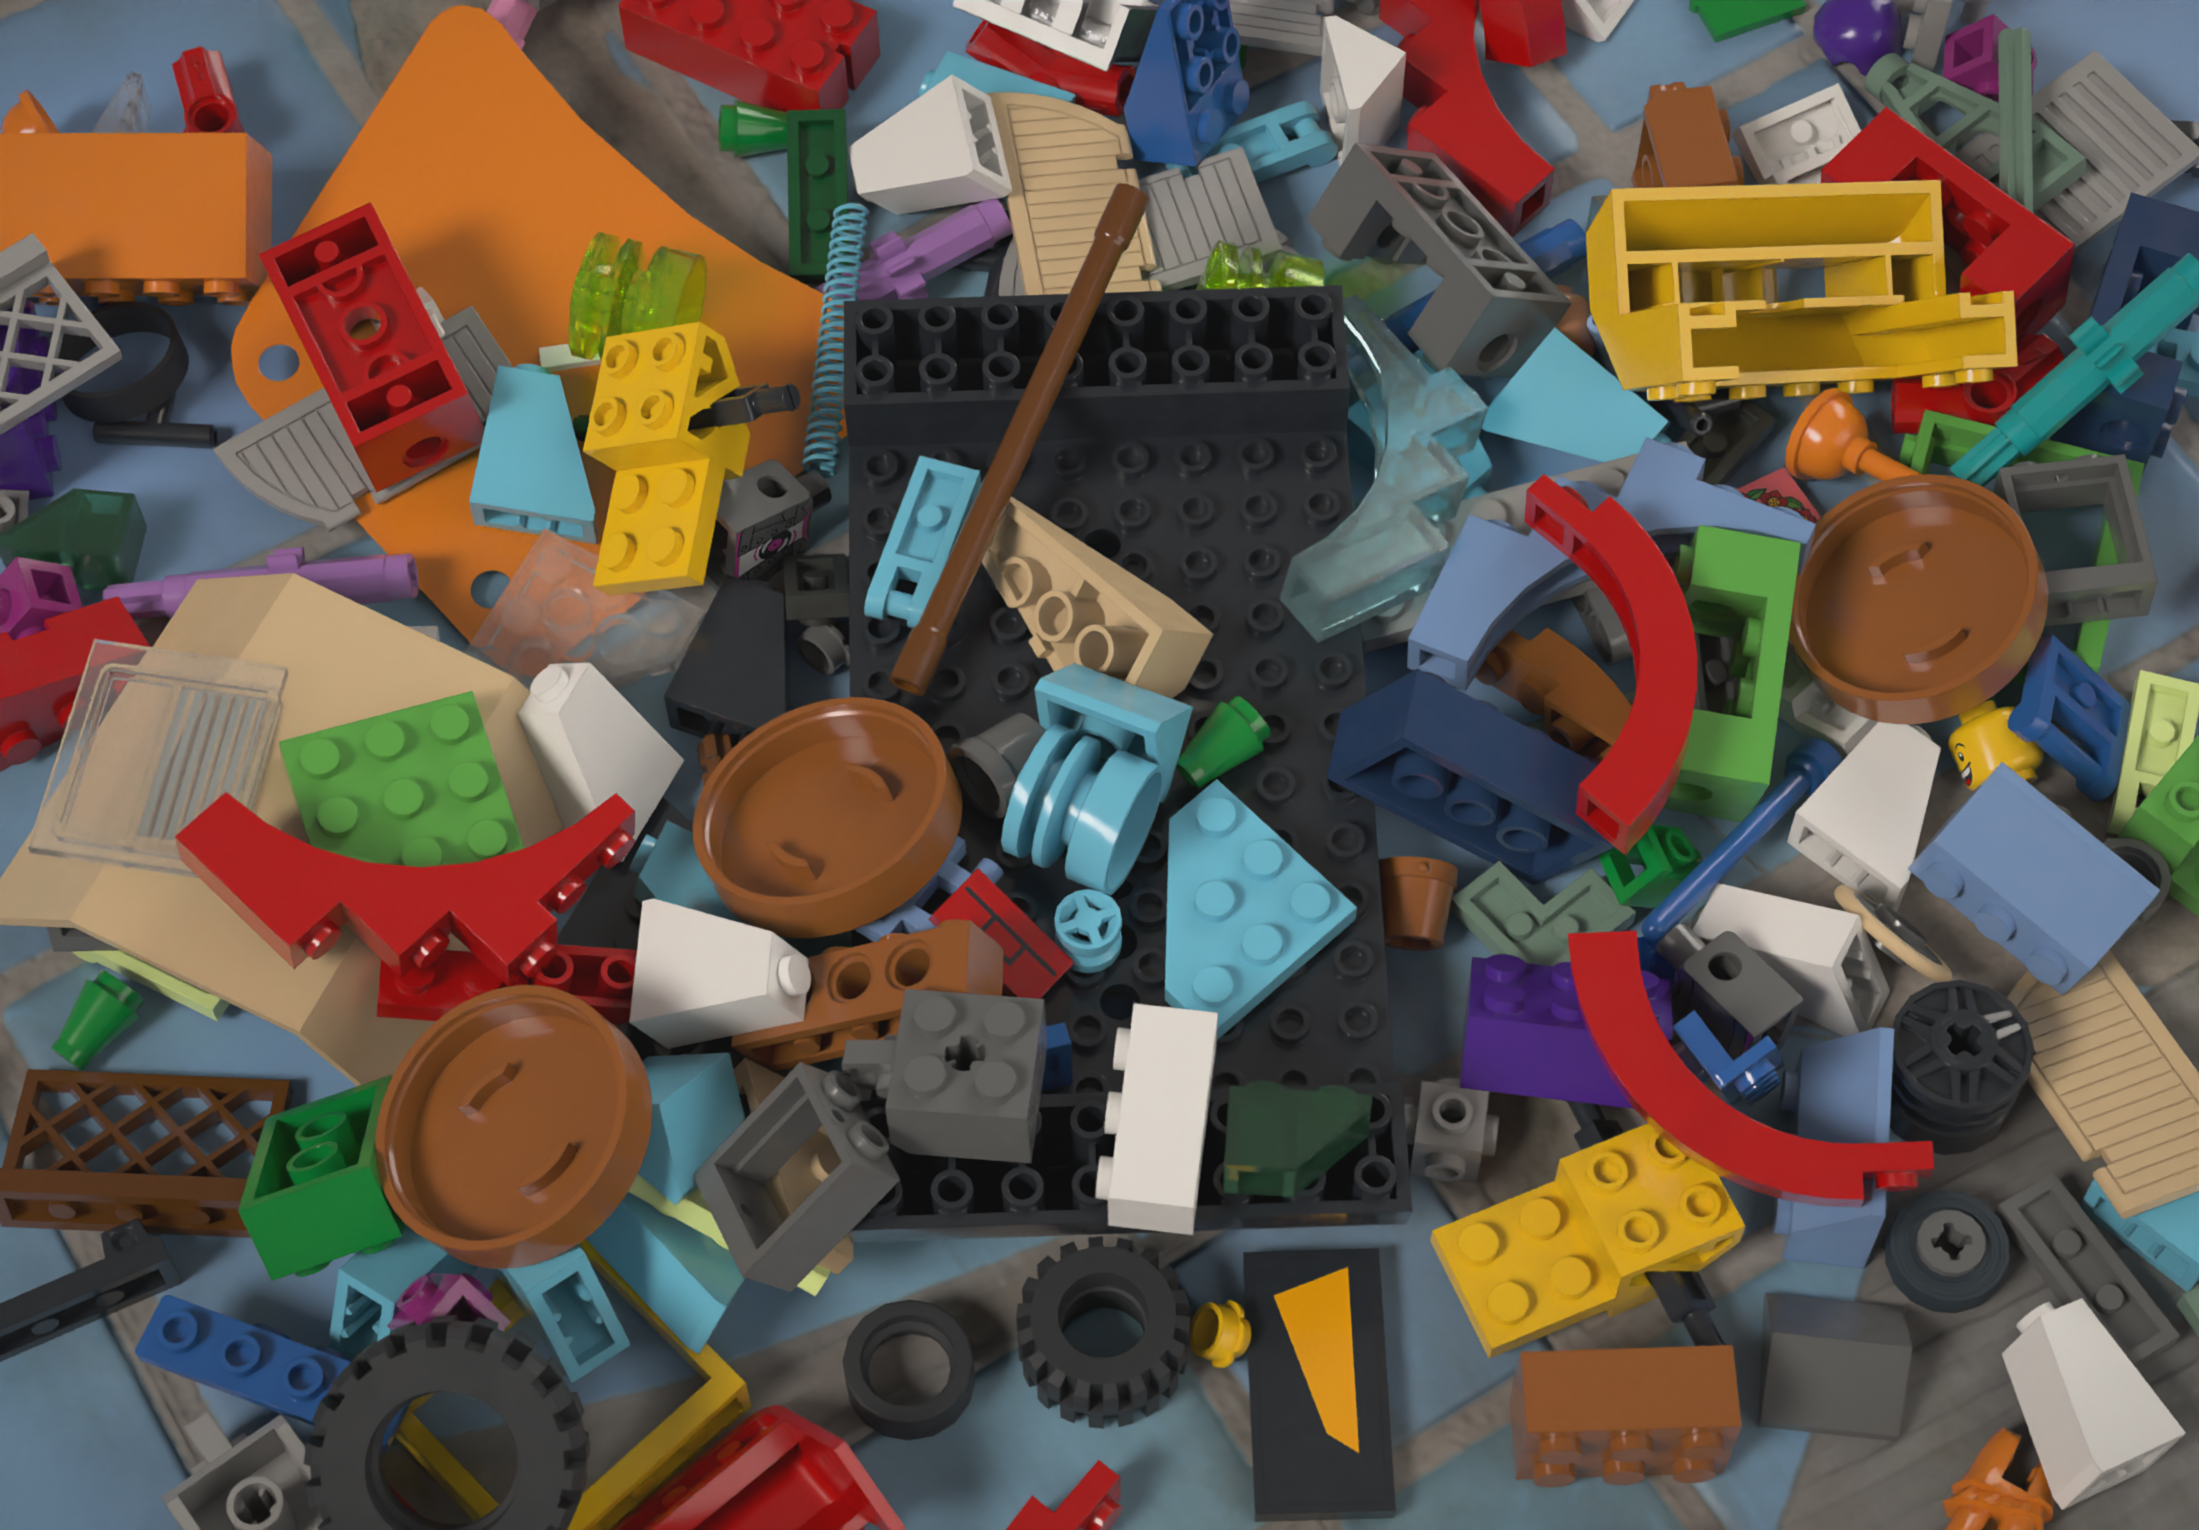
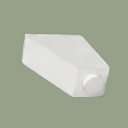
[848,74,1012,215]
[518,663,684,862]
[1787,722,1941,912]
[1691,883,1890,1037]
[629,898,811,1049]
[2002,1298,2186,1510]

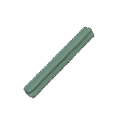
[1998,27,2033,213]

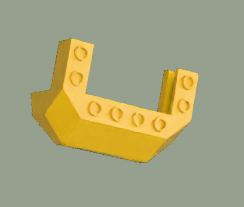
[1586,180,2018,403]

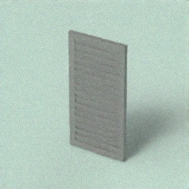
[1944,50,2199,295]

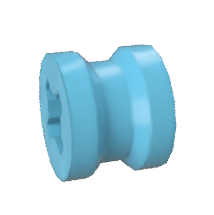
[1054,889,1122,973]

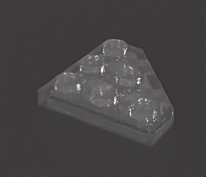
[464,529,706,691]

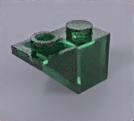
[0,488,147,591]
[1223,1081,1372,1197]

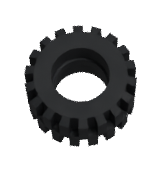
[1016,1236,1190,1429]

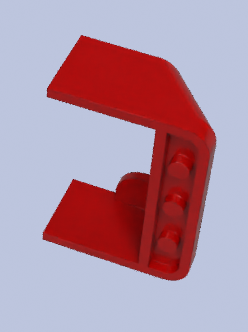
[611,1405,906,1530]

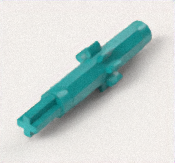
[1949,252,2199,487]

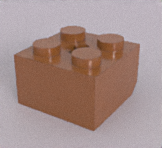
[1632,82,1744,188]

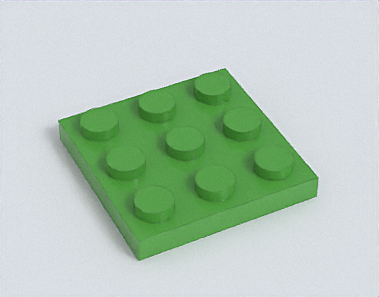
[279,691,524,925]

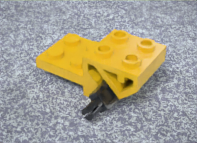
[572,322,800,596]
[1430,1101,1745,1359]

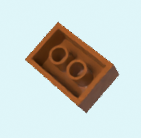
[1509,1345,1742,1488]

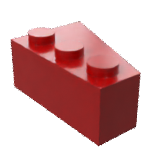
[0,596,152,772]

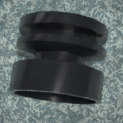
[1890,980,2034,1155]

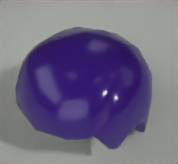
[1813,0,1903,76]

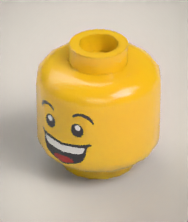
[1948,700,2044,792]

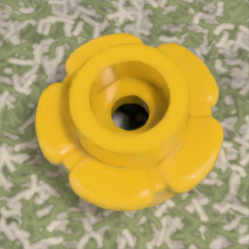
[1189,1300,1251,1368]

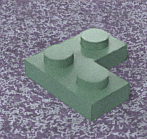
[1450,861,1636,966]

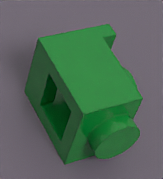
[1598,825,1703,908]

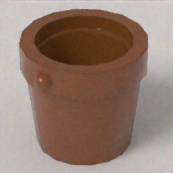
[1379,856,1458,951]

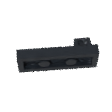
[0,1218,182,1362]

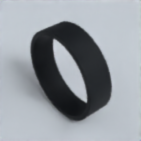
[54,302,189,423]

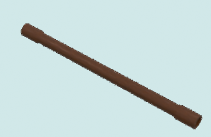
[889,183,1150,696]

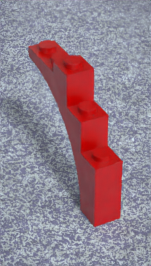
[1379,0,1555,238]
[175,792,635,986]

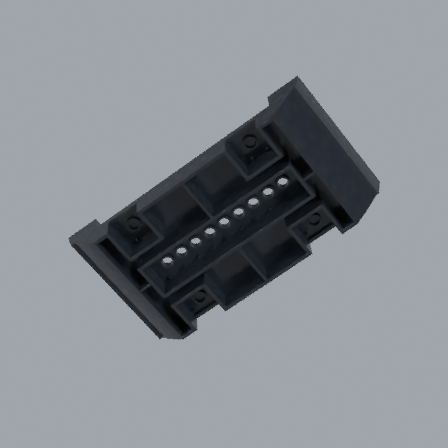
[844,285,1412,1243]

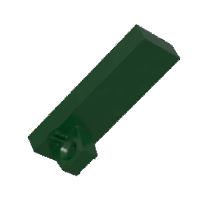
[786,109,850,284]

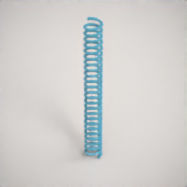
[802,203,869,478]

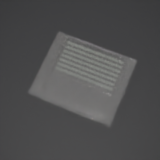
[28,639,289,878]

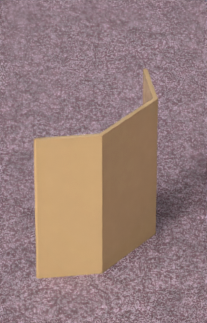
[0,573,564,1086]

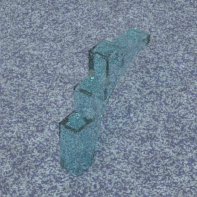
[1279,294,1489,643]

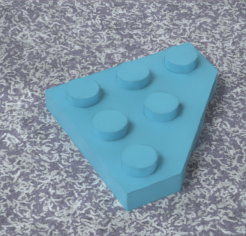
[1165,779,1357,1040]

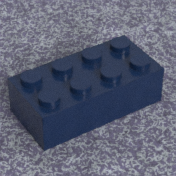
[1327,669,1614,885]

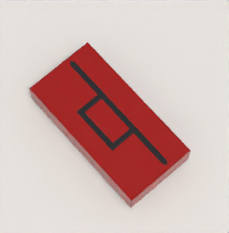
[928,868,1075,999]

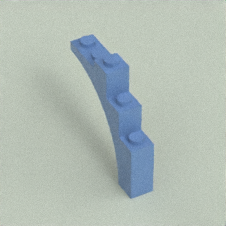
[1407,437,1816,691]

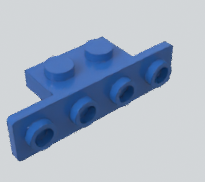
[1673,1010,1785,1106]
[135,1295,411,1451]

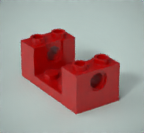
[1821,107,2075,344]
[258,202,484,493]

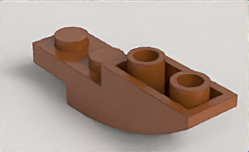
[1475,627,1632,763]

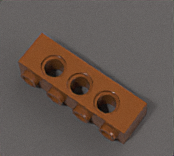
[731,919,1004,1072]

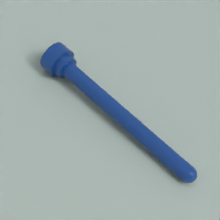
[1641,737,1842,941]

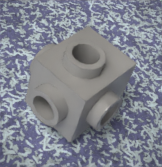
[1405,1078,1499,1183]

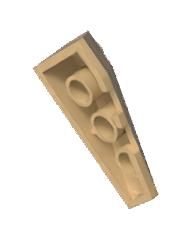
[982,496,1213,699]

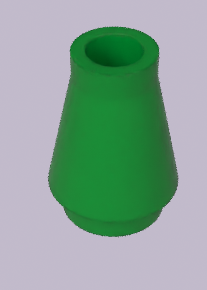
[718,99,787,158]
[1176,696,1271,791]
[51,969,145,1071]

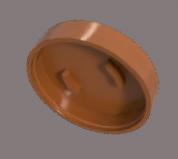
[1789,474,2048,724]
[692,697,963,938]
[375,985,652,1269]

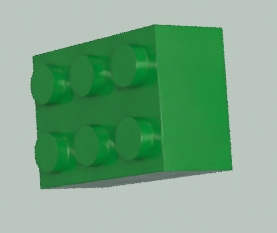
[238,1075,405,1281]

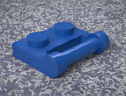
[2008,634,2131,801]

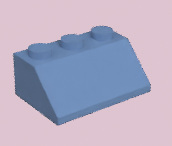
[1908,762,2160,996]
[1772,1027,1894,1269]

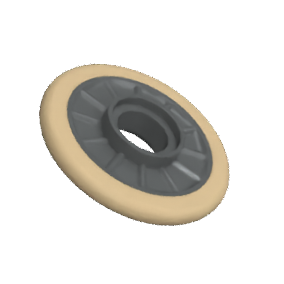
[1834,885,1952,983]

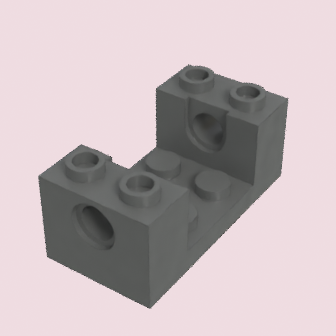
[1307,143,1572,379]

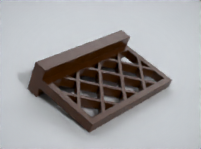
[0,1069,293,1238]

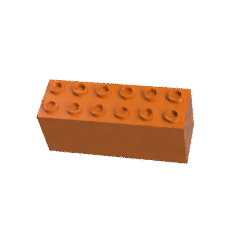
[0,133,272,306]

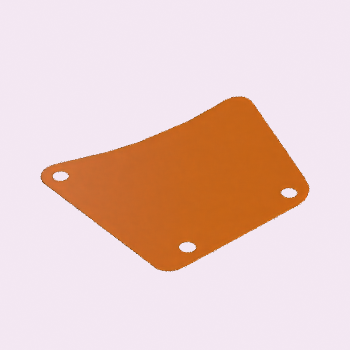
[231,5,847,680]

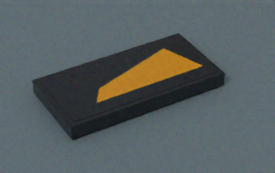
[1243,1248,1396,1522]

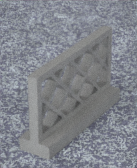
[0,233,123,435]

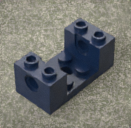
[2049,192,2199,473]

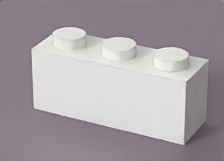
[1096,1004,1218,1235]

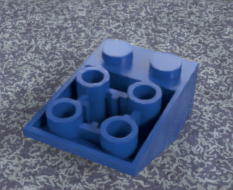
[1124,0,1249,167]

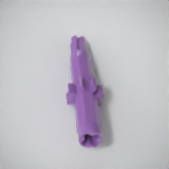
[814,199,1013,301]
[102,547,419,620]

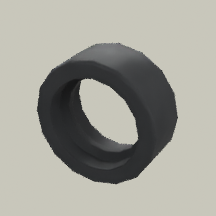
[842,1299,976,1441]

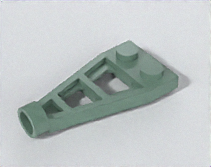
[1865,53,2087,213]

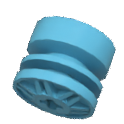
[1001,723,1165,895]

